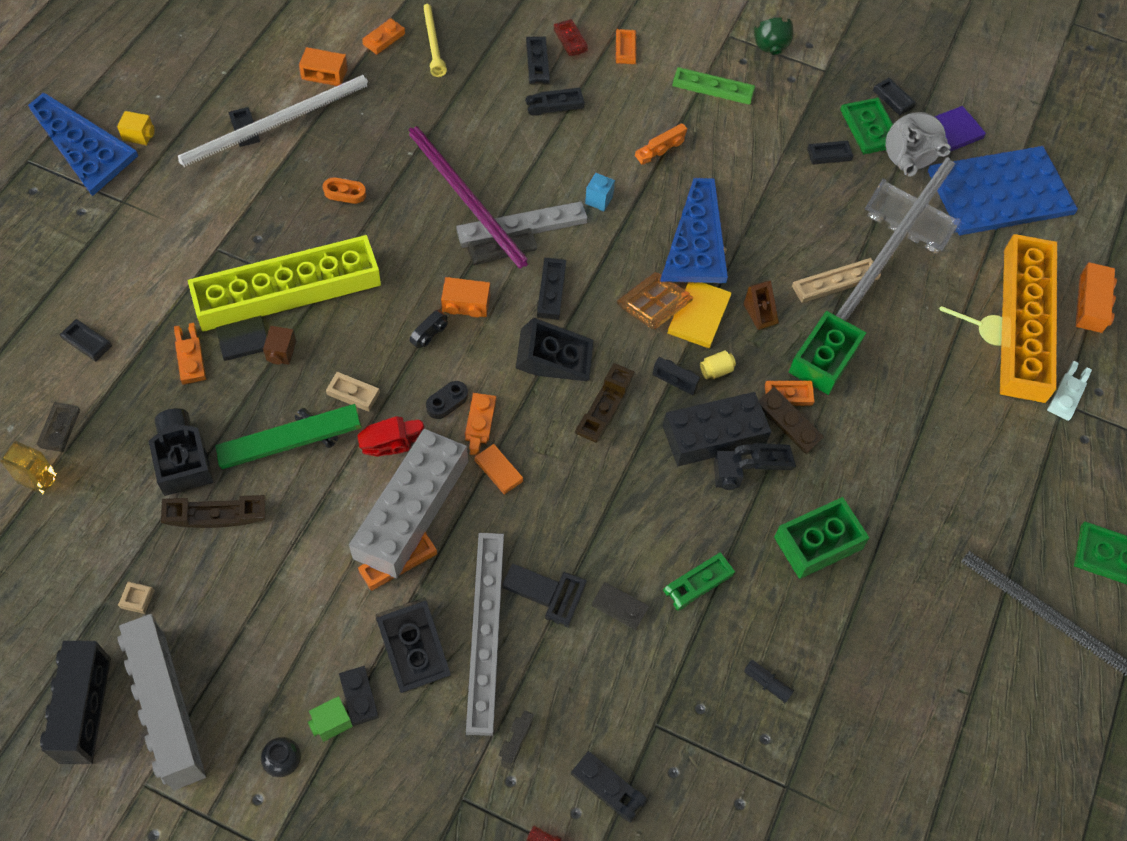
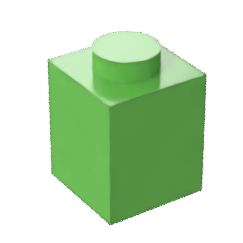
[308,696,353,742]

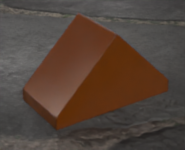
[743,280,779,330]

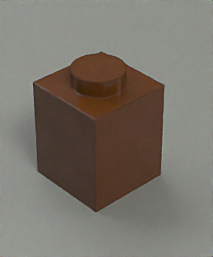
[263,326,296,365]

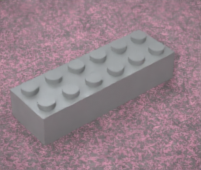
[349,429,469,579]
[117,614,206,790]

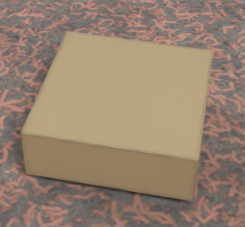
[118,582,155,614]

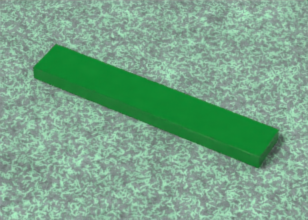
[215,404,362,470]

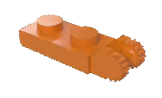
[174,323,206,385]

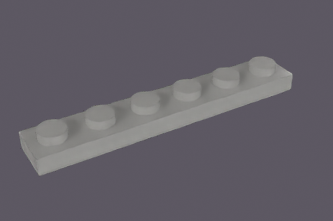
[456,201,587,248]

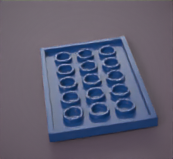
[928,146,1078,236]

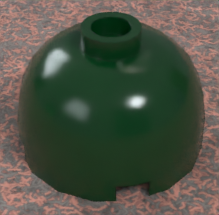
[754,17,794,55]

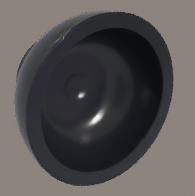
[261,737,301,777]

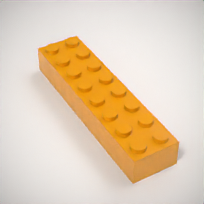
[1000,234,1057,403]

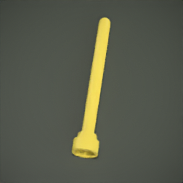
[424,4,447,77]

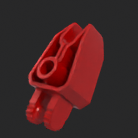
[357,416,426,457]

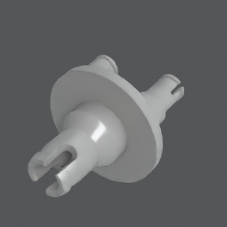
[886,112,951,177]

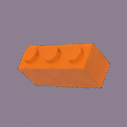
[1076,262,1117,333]

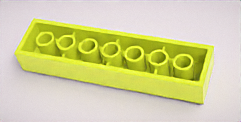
[188,235,381,332]

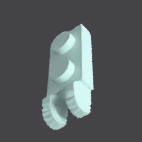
[1047,361,1092,421]

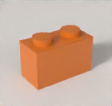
[299,47,348,86]
[441,277,490,317]

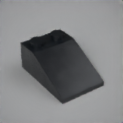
[515,318,594,381]
[376,597,451,693]

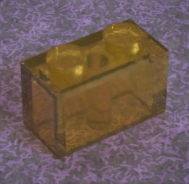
[0,441,57,494]

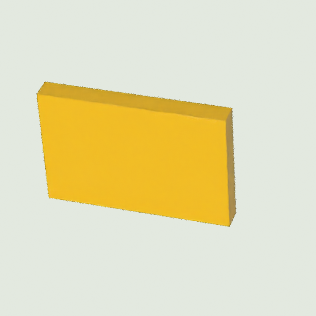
[667,282,732,349]

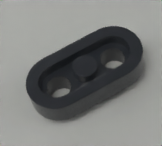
[410,310,448,348]
[426,381,468,419]

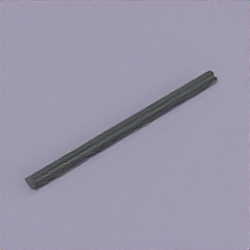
[962,551,1127,676]

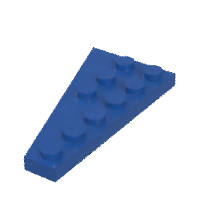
[28,92,138,196]
[660,178,728,283]

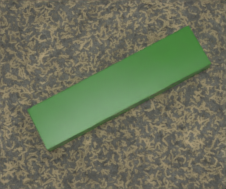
[672,67,755,105]

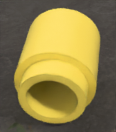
[700,350,736,380]

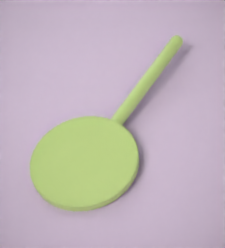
[939,306,1002,346]

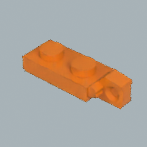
[635,123,687,165]
[465,393,496,456]

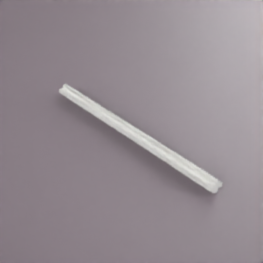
[178,75,368,167]

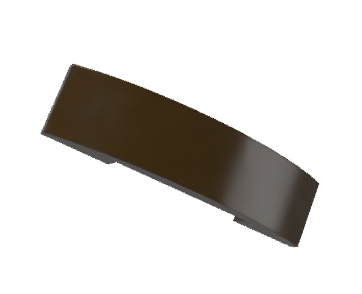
[575,363,635,443]
[161,495,265,528]

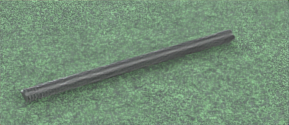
[836,158,955,321]

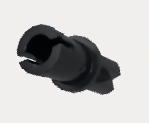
[744,660,795,704]

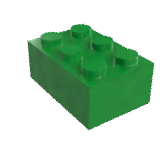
[788,311,867,395]
[774,497,869,579]

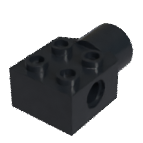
[149,408,214,496]

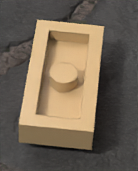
[326,372,380,412]

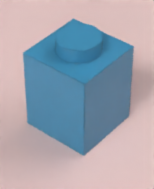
[585,173,615,211]

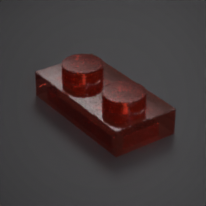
[554,19,588,57]

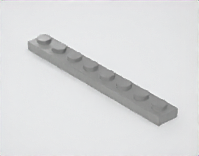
[466,533,504,736]

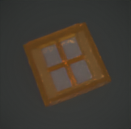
[617,272,693,329]

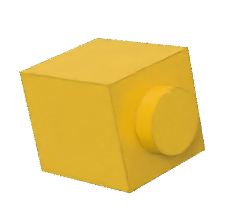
[117,111,155,146]

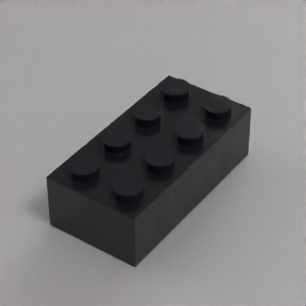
[663,392,771,467]
[40,641,111,764]

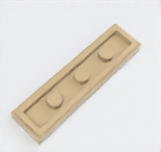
[792,258,881,303]

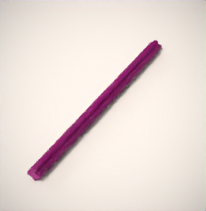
[408,126,529,269]

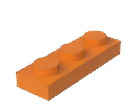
[358,532,437,591]

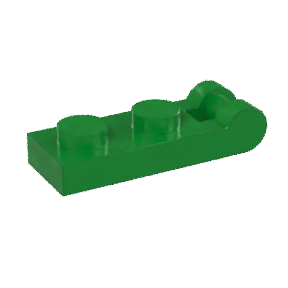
[663,552,735,611]

